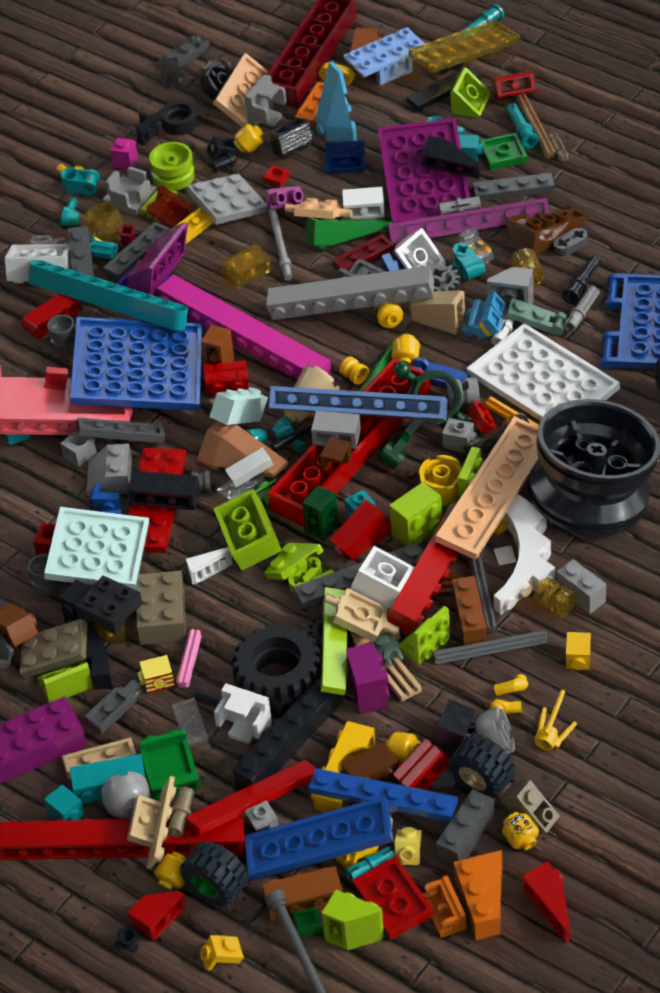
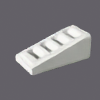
[186,547,233,585]

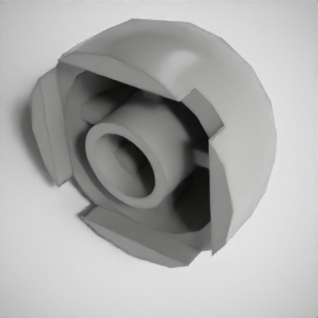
[472,706,515,754]
[101,771,151,819]

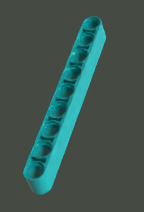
[28,260,188,331]

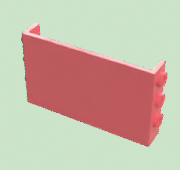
[0,365,132,435]

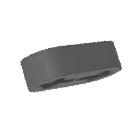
[553,228,588,256]

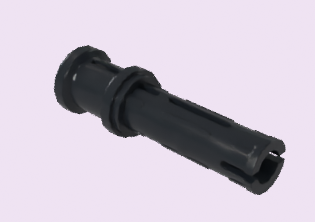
[562,255,601,304]

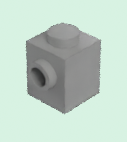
[442,418,477,453]

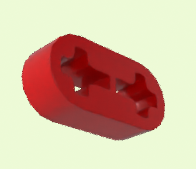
[467,400,496,434]

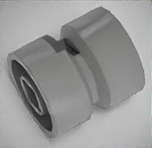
[446,377,480,408]

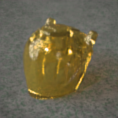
[85,202,123,242]

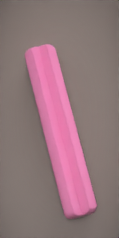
[176,629,201,688]

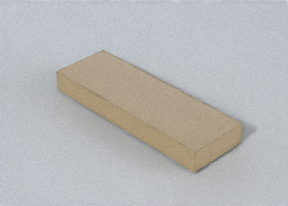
[62,738,136,779]

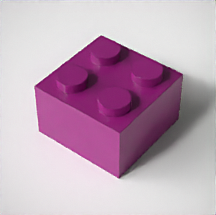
[346,643,390,714]

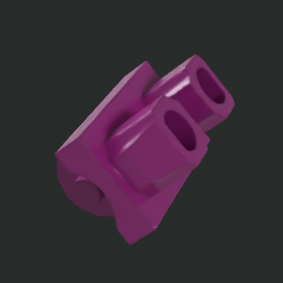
[266,186,303,210]

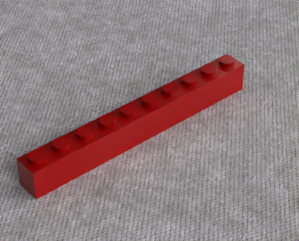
[0,817,246,861]

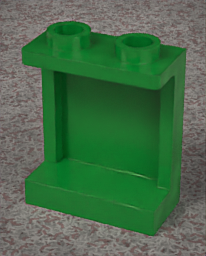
[139,729,201,801]

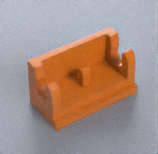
[423,876,467,938]

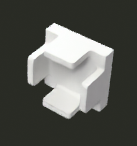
[214,683,272,744]

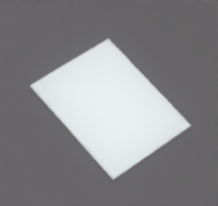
[494,546,517,566]

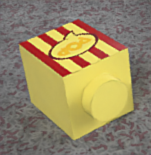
[137,655,175,694]

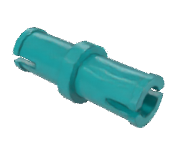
[345,846,395,883]

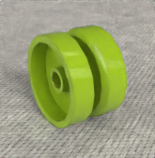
[149,142,195,191]

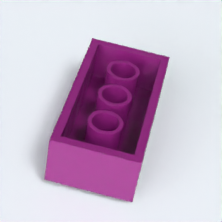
[0,696,87,784]

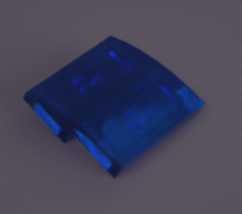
[325,141,365,174]

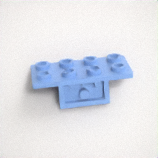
[344,28,427,85]

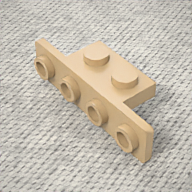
[127,776,176,869]

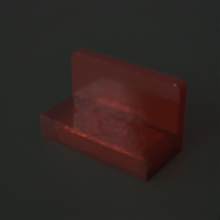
[146,185,193,228]

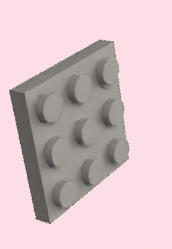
[187,174,268,224]

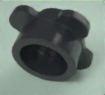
[114,926,142,952]

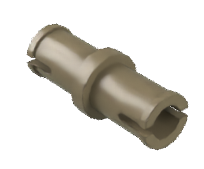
[168,787,195,837]

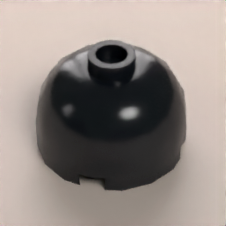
[201,62,233,100]

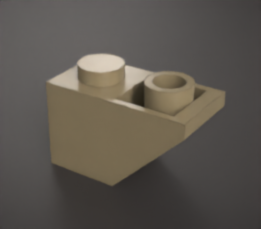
[500,780,560,833]

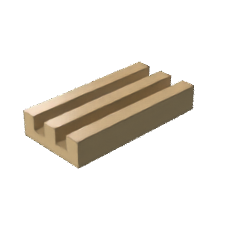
[382,658,422,702]

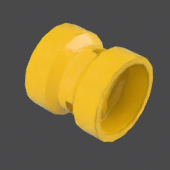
[339,356,369,385]

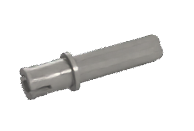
[563,286,600,332]

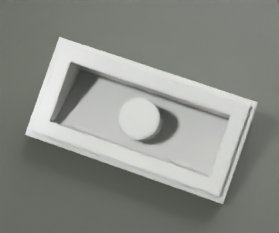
[225,447,273,487]

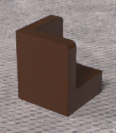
[320,437,352,471]

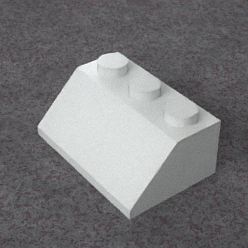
[5,244,71,284]

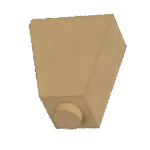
[409,290,466,335]

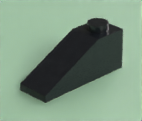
[421,135,480,179]

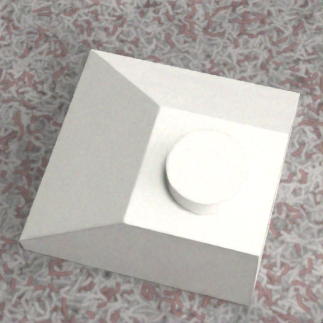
[394,228,445,269]

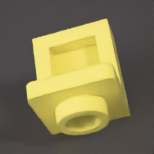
[395,827,422,865]

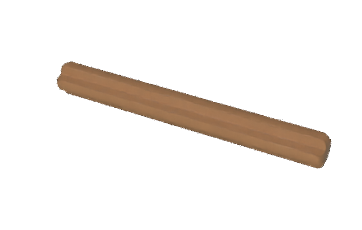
[516,93,555,159]

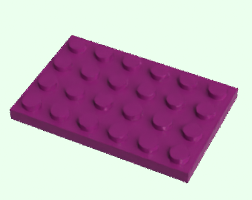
[378,118,470,223]

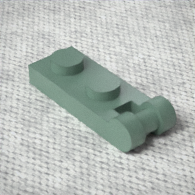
[506,298,567,335]

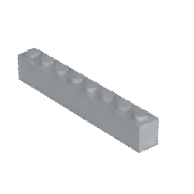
[266,266,434,320]

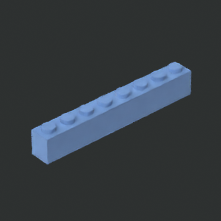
[269,386,448,421]

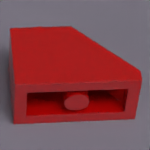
[128,891,186,942]

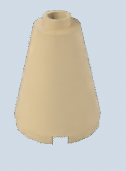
[283,363,340,423]

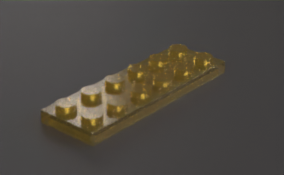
[408,20,520,73]

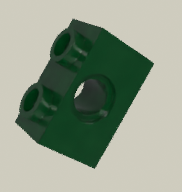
[302,486,339,541]

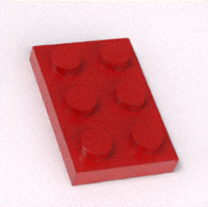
[352,856,435,940]

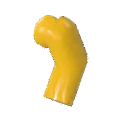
[489,699,522,714]

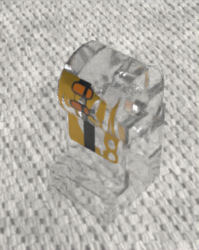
[459,227,494,264]

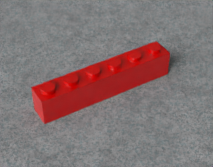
[387,516,460,634]

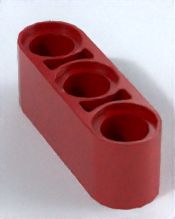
[21,294,81,339]

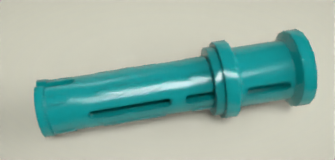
[455,4,504,45]
[506,103,539,149]

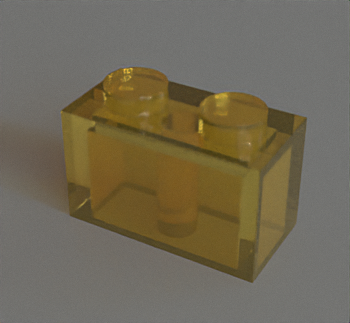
[222,244,271,289]

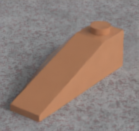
[197,421,288,477]

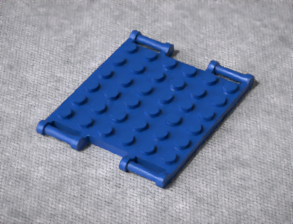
[600,273,660,370]

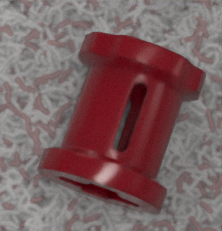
[118,224,136,250]

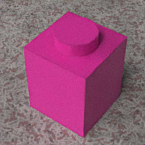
[110,138,138,170]

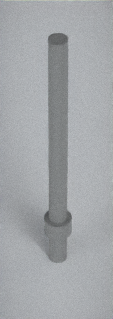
[266,198,292,281]

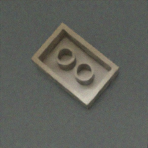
[136,571,186,645]

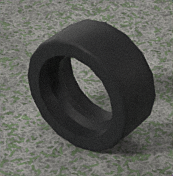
[160,101,197,135]

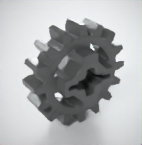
[420,261,460,291]

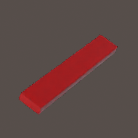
[185,760,316,835]

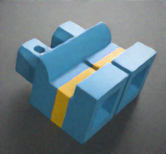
[461,291,506,340]

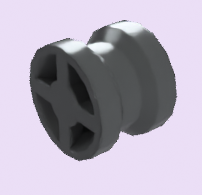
[192,470,211,492]

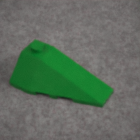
[304,217,393,249]

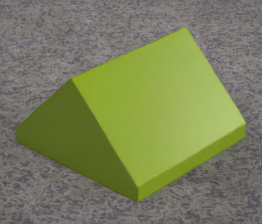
[451,67,492,118]
[37,661,93,703]

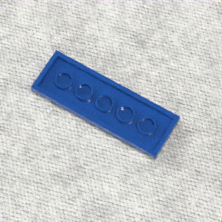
[245,796,393,881]

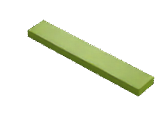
[321,587,347,695]

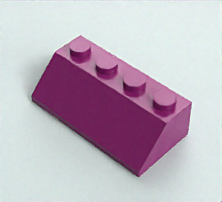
[126,222,188,295]

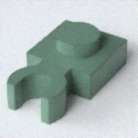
[373,633,404,667]

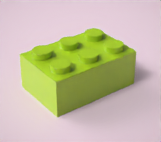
[213,489,282,571]

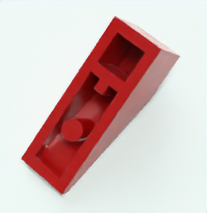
[523,862,570,944]

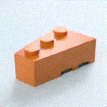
[454,850,503,940]

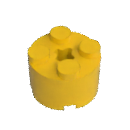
[419,455,463,508]

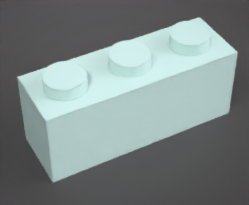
[210,388,268,425]

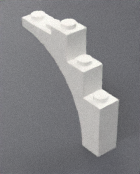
[494,494,555,615]

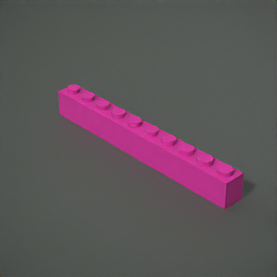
[157,274,331,380]

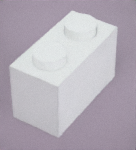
[342,187,385,220]

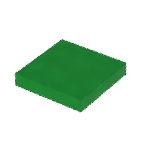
[479,133,528,170]

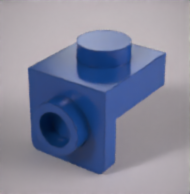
[89,483,122,511]

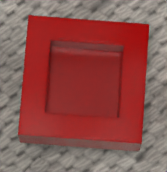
[263,165,290,188]
[44,367,68,390]

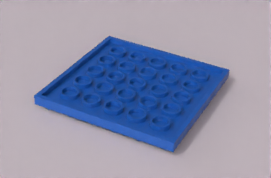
[70,317,202,411]

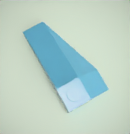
[315,61,357,144]

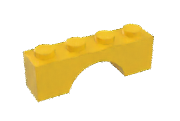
[311,721,376,813]

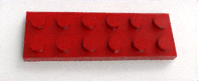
[129,448,187,553]

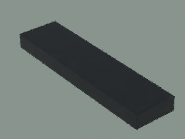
[406,66,480,111]

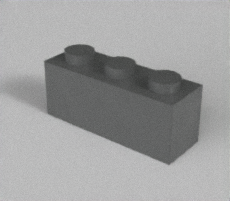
[436,789,495,868]

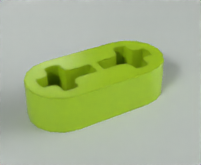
[288,556,322,592]

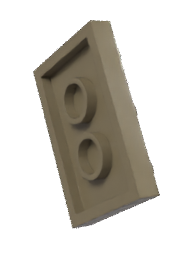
[20,619,87,679]

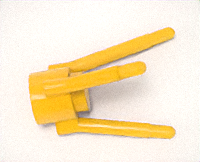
[534,690,577,751]

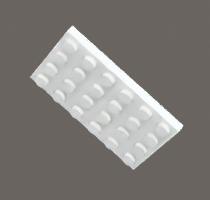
[467,323,620,421]

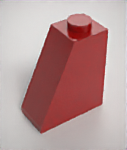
[330,499,391,560]

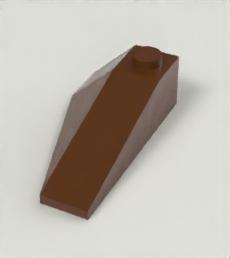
[505,209,589,256]

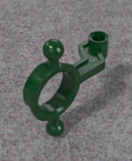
[377,361,477,469]

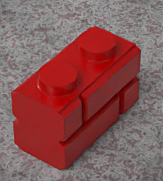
[491,71,536,98]
[204,360,249,395]
[393,739,449,790]

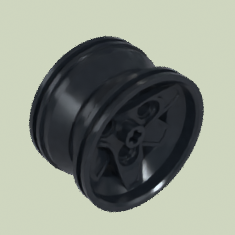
[528,399,660,535]

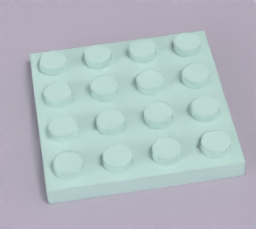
[44,507,149,589]

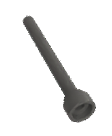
[264,889,326,993]

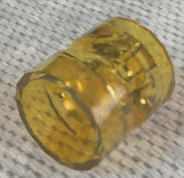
[511,248,544,287]
[533,577,577,618]

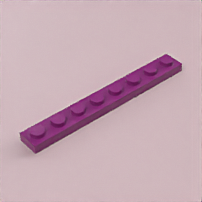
[388,198,550,244]

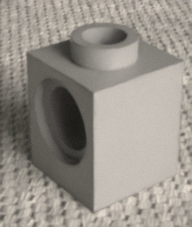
[60,430,97,468]

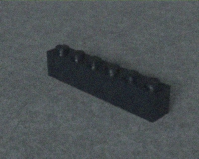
[233,676,343,790]

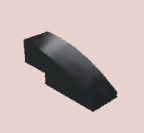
[83,621,113,690]

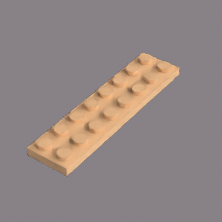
[435,416,539,560]

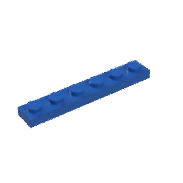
[309,768,458,822]

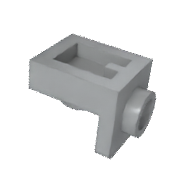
[245,800,279,830]

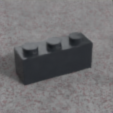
[127,471,200,511]

